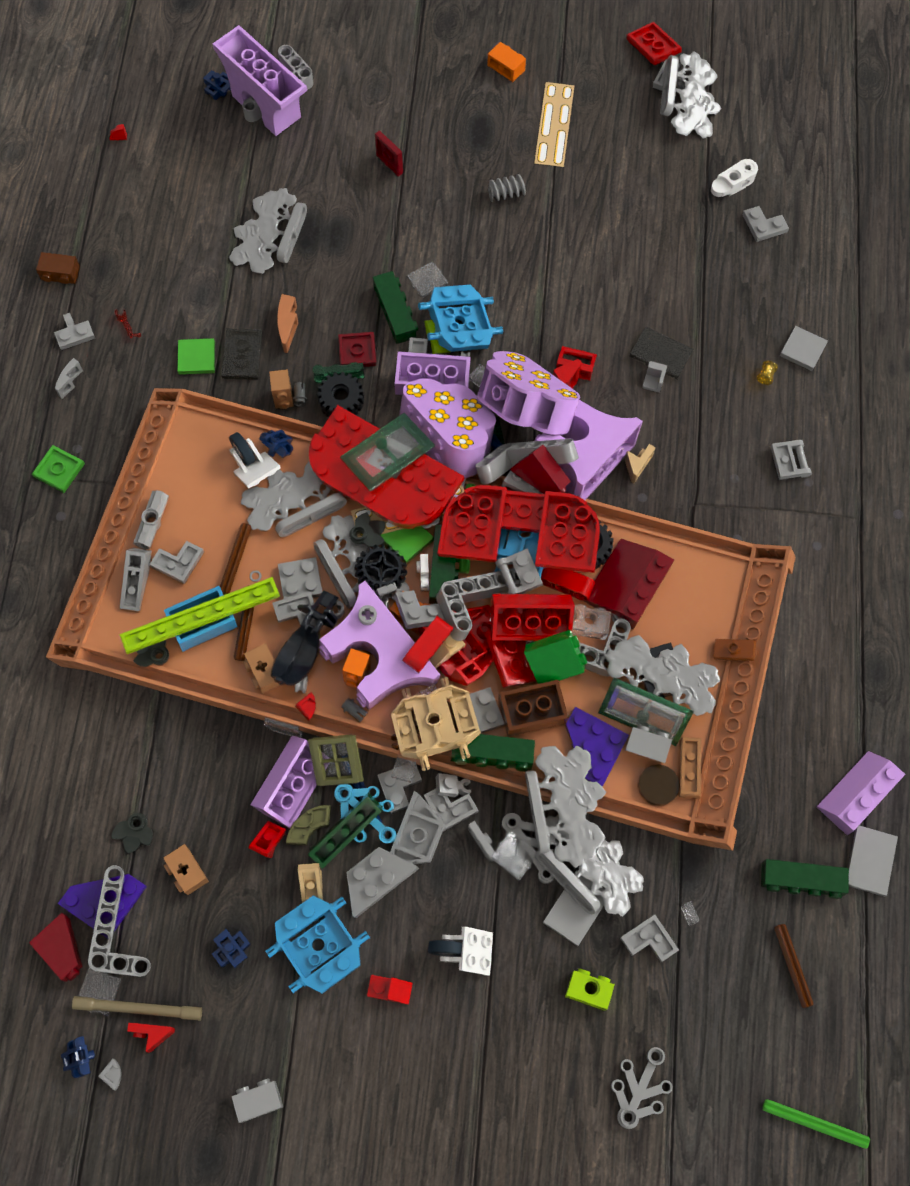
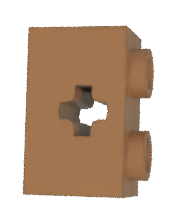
[269,369,294,409]
[243,643,280,694]
[163,844,209,895]

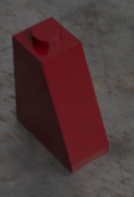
[510,445,571,494]
[29,913,83,982]

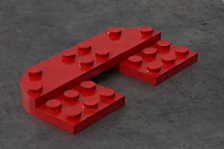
[309,405,465,529]
[437,485,600,573]

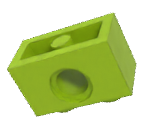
[565,969,615,1011]

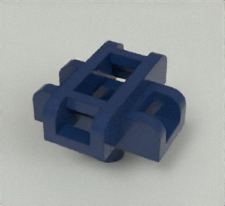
[203,70,231,100]
[259,430,293,458]
[212,929,251,968]
[61,1036,95,1078]

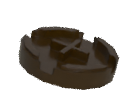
[638,764,680,806]

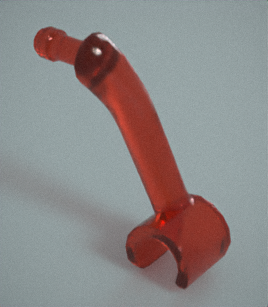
[115,309,141,339]

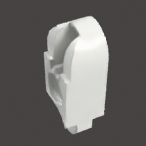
[711,159,758,197]

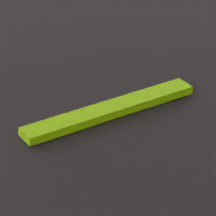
[119,577,280,654]

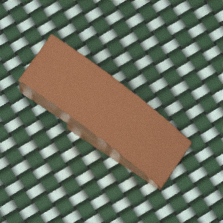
[278,294,298,353]

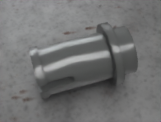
[293,382,307,407]
[341,698,368,722]

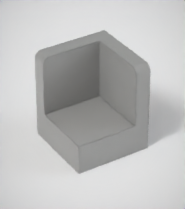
[643,361,667,393]

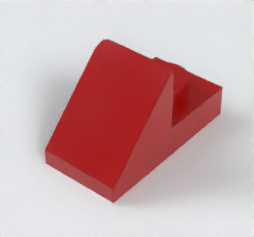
[249,821,286,859]
[367,975,413,1005]
[127,1023,175,1053]

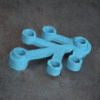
[334,784,396,843]

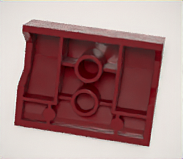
[583,539,674,630]

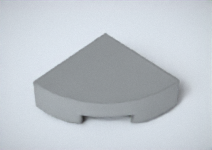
[98,1059,121,1090]

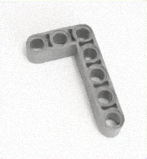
[242,45,313,122]
[475,438,579,484]
[436,568,522,641]
[525,619,631,677]
[88,865,151,977]

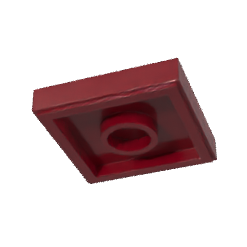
[375,130,403,176]
[338,332,377,369]

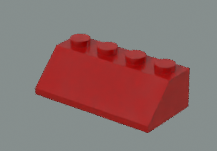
[491,594,575,641]

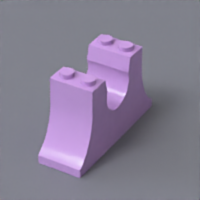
[213,25,307,136]
[534,400,643,500]
[319,581,440,710]

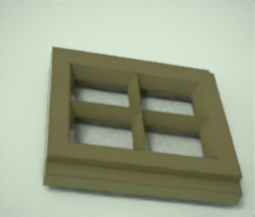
[308,734,364,786]

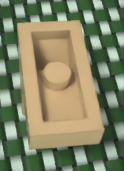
[625,444,655,483]
[429,635,465,668]
[298,863,323,903]

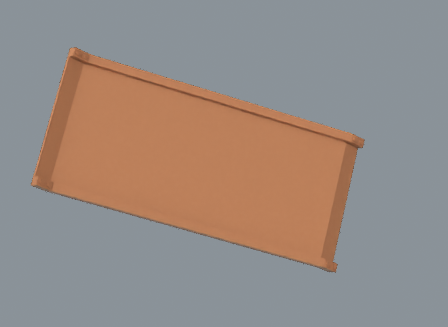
[46,388,795,851]

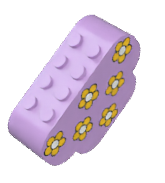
[477,351,580,435]
[399,378,496,478]

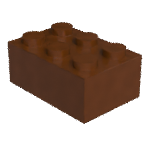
[498,680,569,737]

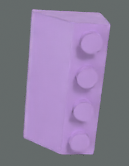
[395,352,470,395]
[251,736,331,828]
[817,751,905,835]

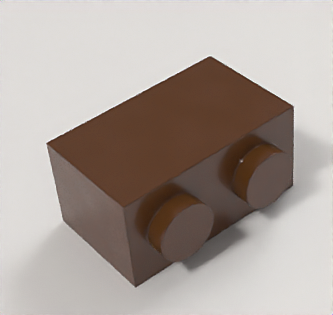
[36,252,80,284]

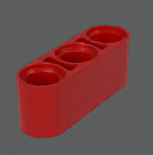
[541,568,595,601]
[402,616,454,673]

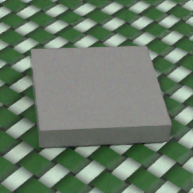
[780,326,828,371]

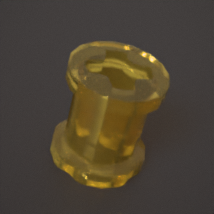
[757,361,778,385]

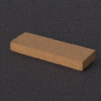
[679,737,702,799]

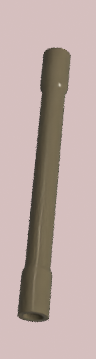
[72,996,203,1021]

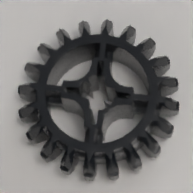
[354,544,407,596]

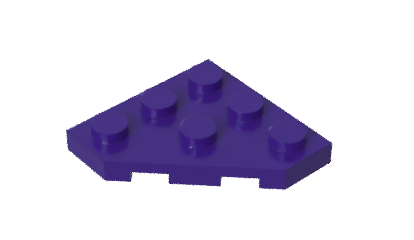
[565,707,629,787]
[58,874,147,939]

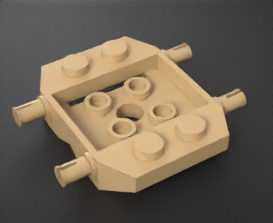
[391,677,481,771]

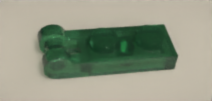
[313,362,365,383]

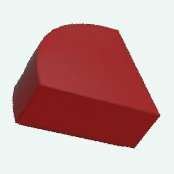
[110,124,127,140]
[295,692,316,721]

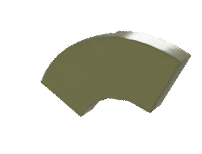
[286,805,331,845]

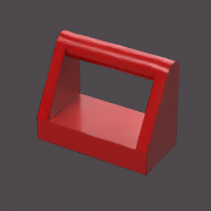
[556,346,597,381]
[553,359,582,389]

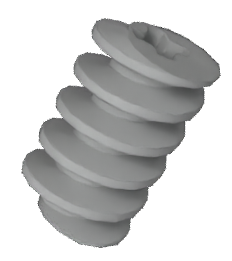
[488,174,526,202]

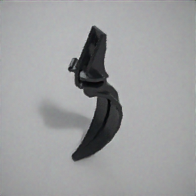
[271,591,339,686]

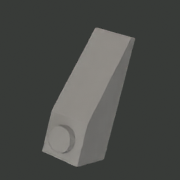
[120,548,152,611]

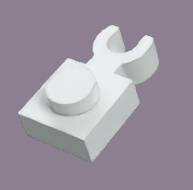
[416,554,429,591]

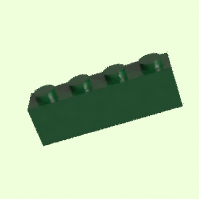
[373,271,418,344]
[429,524,460,604]
[451,731,535,772]
[308,792,382,869]
[761,859,849,899]

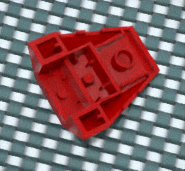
[419,605,494,686]

